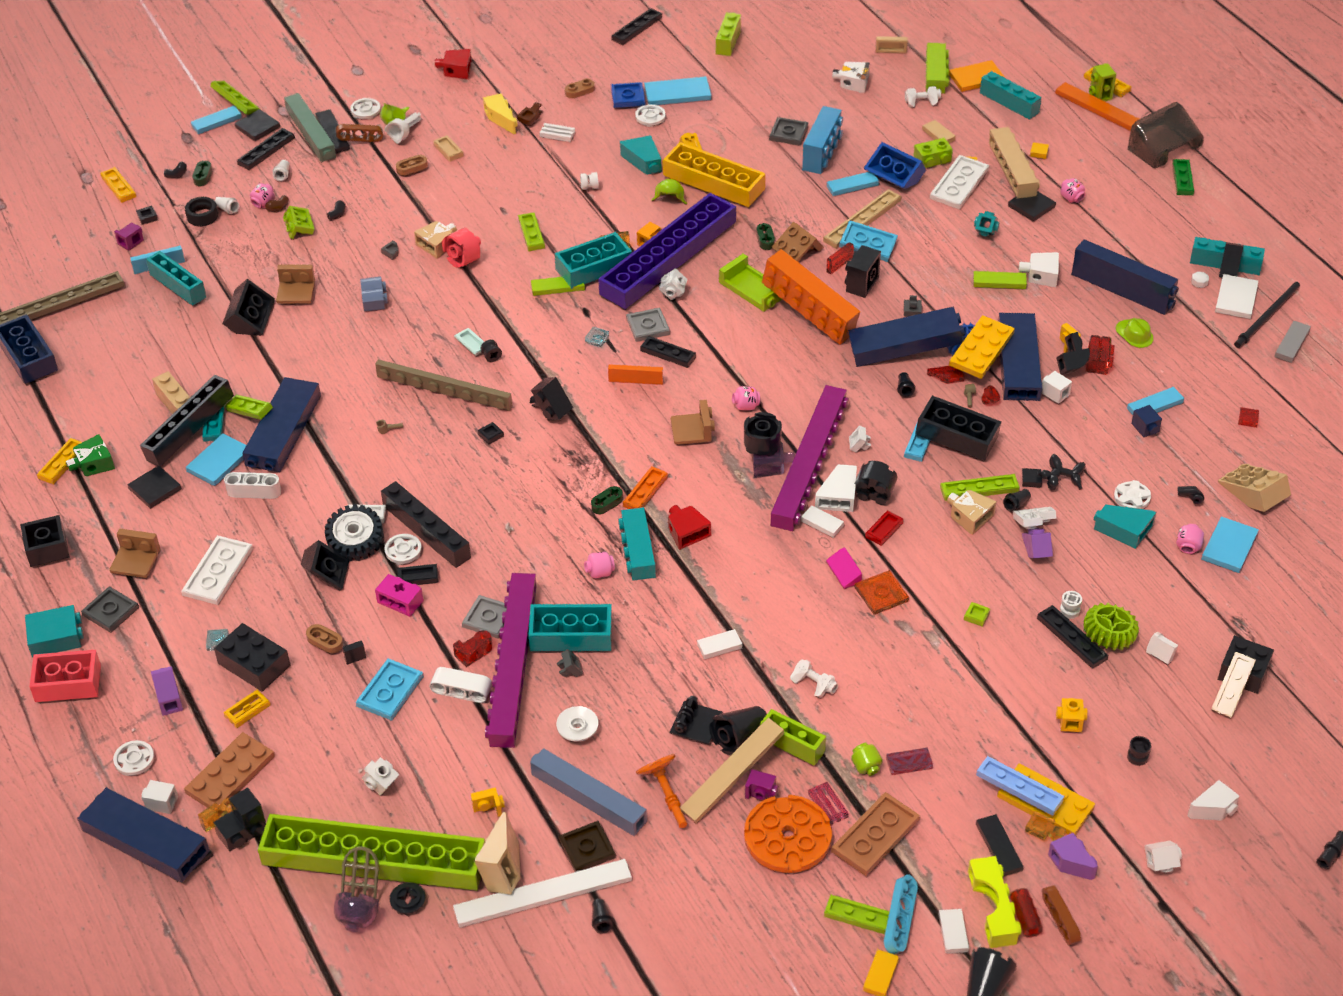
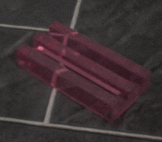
[808,782,849,825]

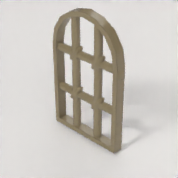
[340,846,379,906]

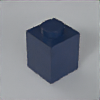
[1131,405,1162,438]

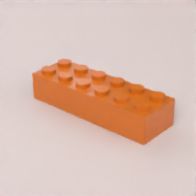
[762,249,861,345]

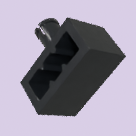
[530,377,573,421]

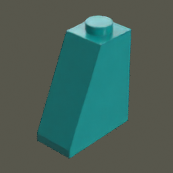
[620,135,662,175]
[1093,504,1157,549]

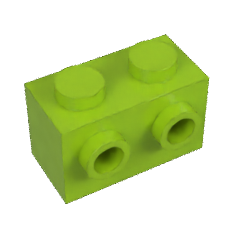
[1089,63,1116,102]
[913,138,953,168]

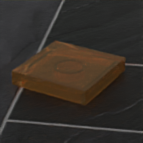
[855,570,909,615]

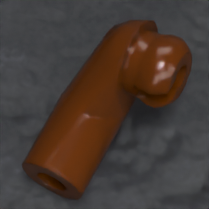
[265,195,289,211]

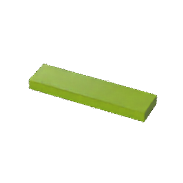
[210,81,260,115]
[940,474,1020,501]

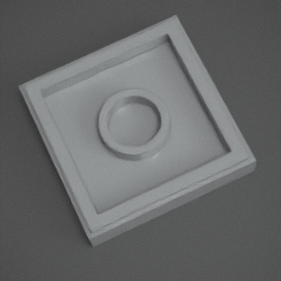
[626,308,670,342]
[462,595,507,639]

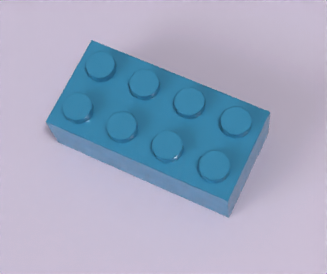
[802,106,844,174]

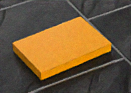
[949,60,1005,92]

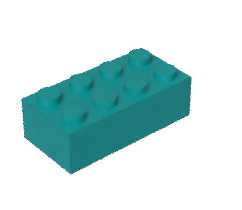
[555,232,632,289]
[528,604,612,651]

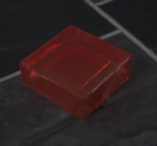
[1238,407,1259,427]

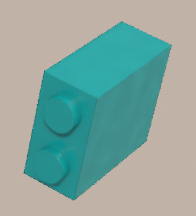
[25,605,84,658]

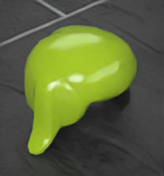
[380,103,409,125]
[651,179,687,204]

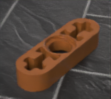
[336,124,383,142]
[1042,885,1081,945]

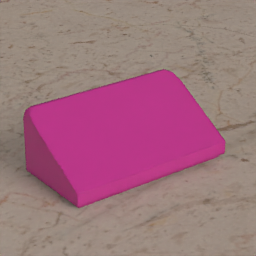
[826,547,862,589]

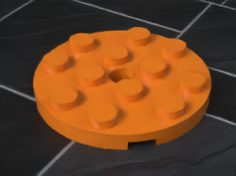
[744,795,832,873]

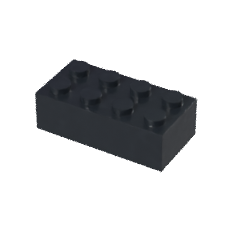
[915,395,1002,461]

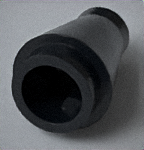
[897,372,916,397]
[1003,489,1031,511]
[592,899,614,933]

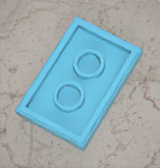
[839,220,898,262]
[185,434,246,486]
[1201,516,1259,573]
[355,658,424,721]

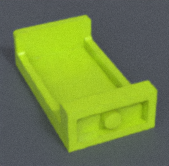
[719,253,782,312]

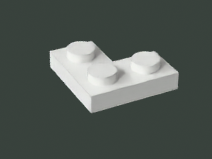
[1013,507,1056,529]

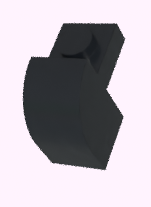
[1056,332,1090,375]

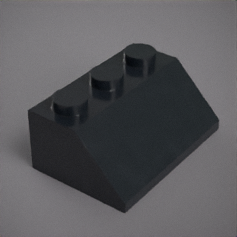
[222,279,275,336]

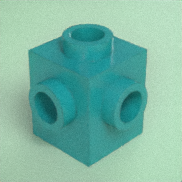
[974,211,1000,237]

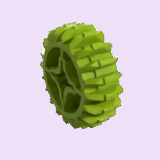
[1083,602,1139,651]

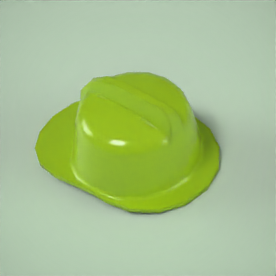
[1116,318,1153,348]

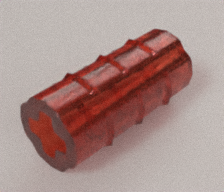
[1010,888,1043,938]

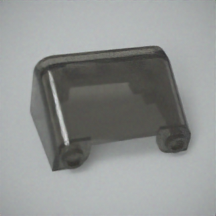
[1127,102,1204,169]

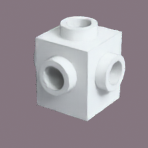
[659,268,688,300]
[361,757,399,796]

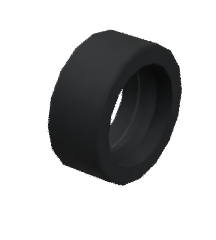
[185,196,218,226]

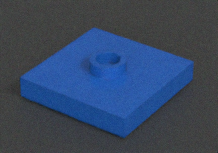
[611,82,645,108]

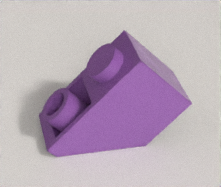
[1022,528,1053,558]
[151,666,183,716]
[1048,833,1098,880]

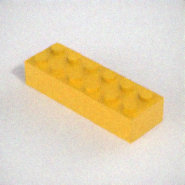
[663,142,766,207]

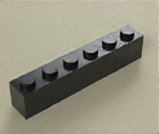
[140,375,234,467]
[381,481,471,568]

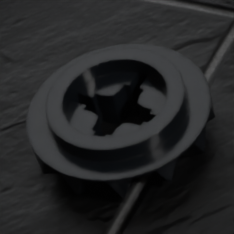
[390,882,426,916]

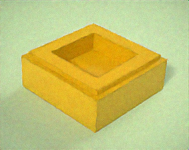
[1030,142,1049,159]

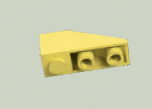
[483,94,518,134]

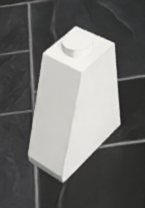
[815,464,857,512]

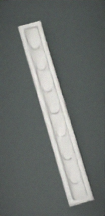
[453,859,632,928]

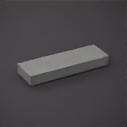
[1275,321,1311,363]

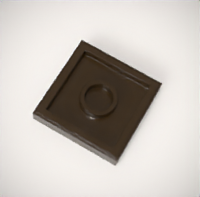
[558,821,616,872]

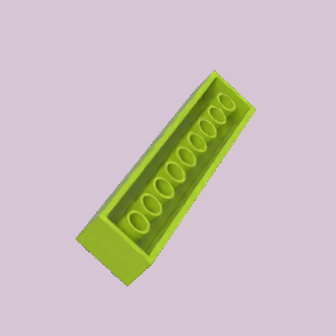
[258,814,485,891]

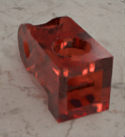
[453,630,492,668]

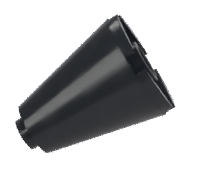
[709,706,767,755]
[967,947,1017,996]

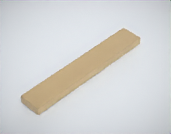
[823,189,901,249]
[680,718,785,824]

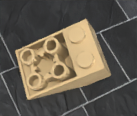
[1218,464,1291,512]
[474,812,520,894]

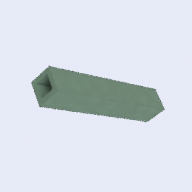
[284,93,336,162]

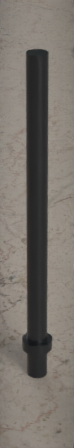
[1234,282,1300,348]

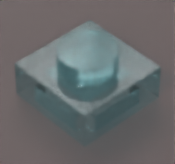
[585,326,609,347]
[206,629,229,651]

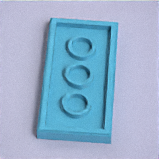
[644,77,711,105]

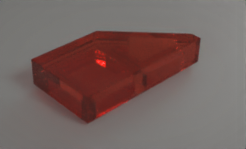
[927,366,964,384]

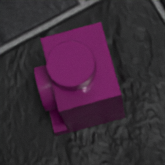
[114,222,144,251]
[745,769,779,800]

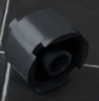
[744,412,782,456]
[854,461,898,505]

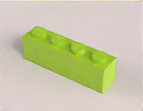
[926,43,949,94]

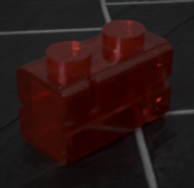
[1086,335,1115,375]

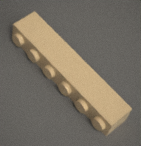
[989,127,1040,199]

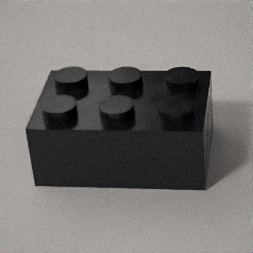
[214,623,290,692]

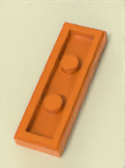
[608,364,663,385]
[623,466,668,509]

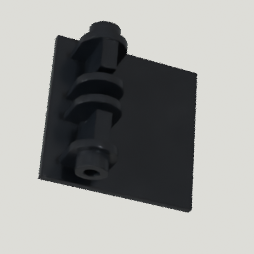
[669,695,723,745]

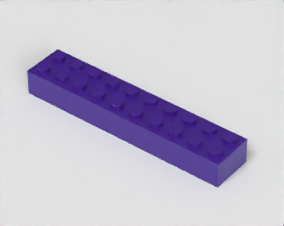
[598,193,736,309]

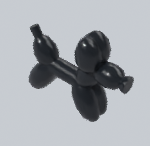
[1037,454,1086,490]

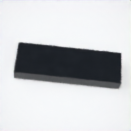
[640,336,696,368]
[976,814,1024,876]

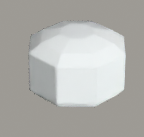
[1191,272,1209,288]

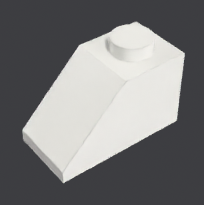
[1187,780,1239,820]

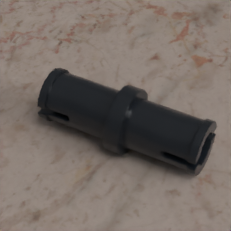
[1316,831,1343,869]

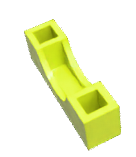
[968,856,1021,948]

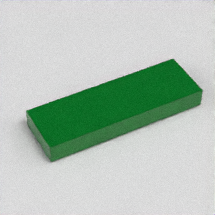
[1172,159,1194,196]

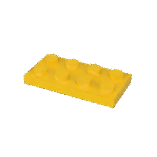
[949,315,1015,379]
[997,763,1095,836]

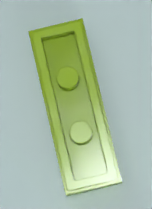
[518,212,545,251]
[973,271,1027,289]
[531,277,585,296]
[224,394,273,420]
[824,894,890,934]

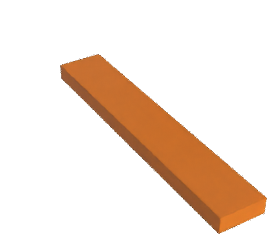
[1055,82,1144,133]

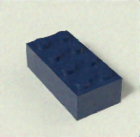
[0,314,58,384]

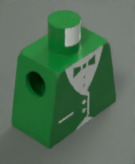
[66,434,115,476]

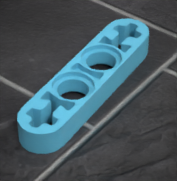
[884,875,918,954]

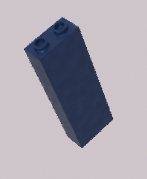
[1071,239,1179,315]
[848,306,965,367]
[998,313,1042,401]
[242,377,321,473]
[77,787,210,883]

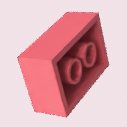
[29,649,101,702]

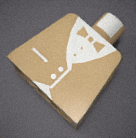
[414,221,457,259]
[947,490,996,535]

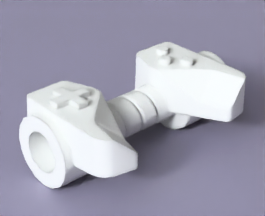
[905,86,941,108]
[790,659,839,698]

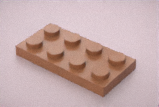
[184,732,275,814]
[831,792,920,876]

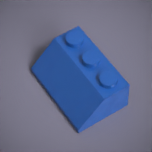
[864,142,926,189]

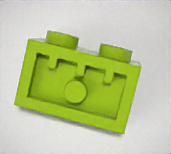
[283,206,315,239]

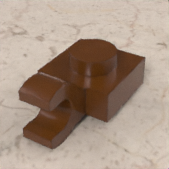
[517,102,543,126]

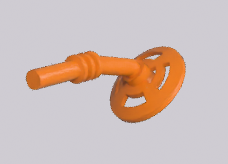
[636,754,687,828]

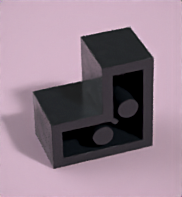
[213,787,266,852]

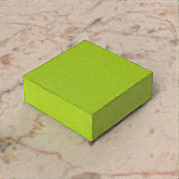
[964,602,990,627]

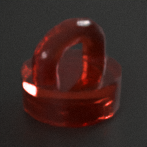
[981,385,1000,405]

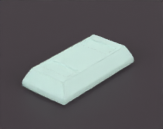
[454,328,484,356]

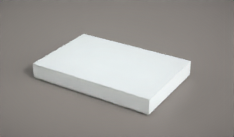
[1215,274,1258,319]

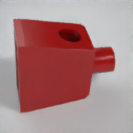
[435,49,472,79]
[668,505,711,550]

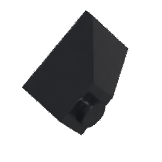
[301,540,349,591]

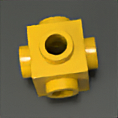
[1056,698,1087,732]

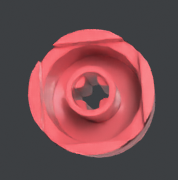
[442,227,481,268]

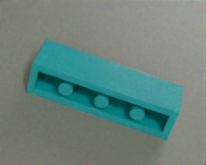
[980,71,1042,120]
[1190,237,1265,275]
[146,251,206,306]
[618,507,656,581]

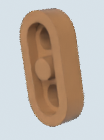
[565,78,595,98]
[396,155,428,176]
[306,624,343,653]

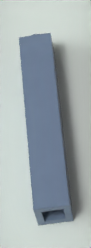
[530,748,647,836]

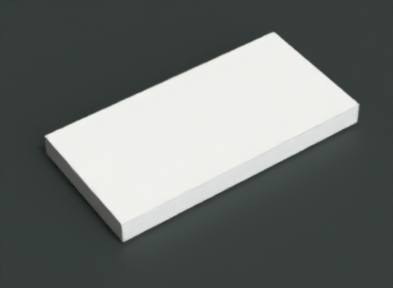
[930,155,989,210]
[181,535,253,605]

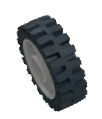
[324,504,384,561]

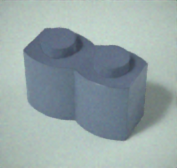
[360,276,388,311]

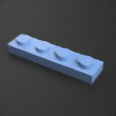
[976,756,1064,816]

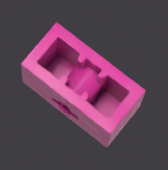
[375,574,423,617]

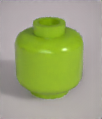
[851,743,883,776]

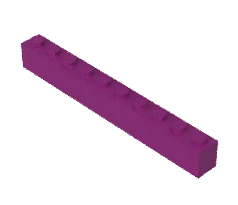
[770,385,849,532]
[485,573,537,748]

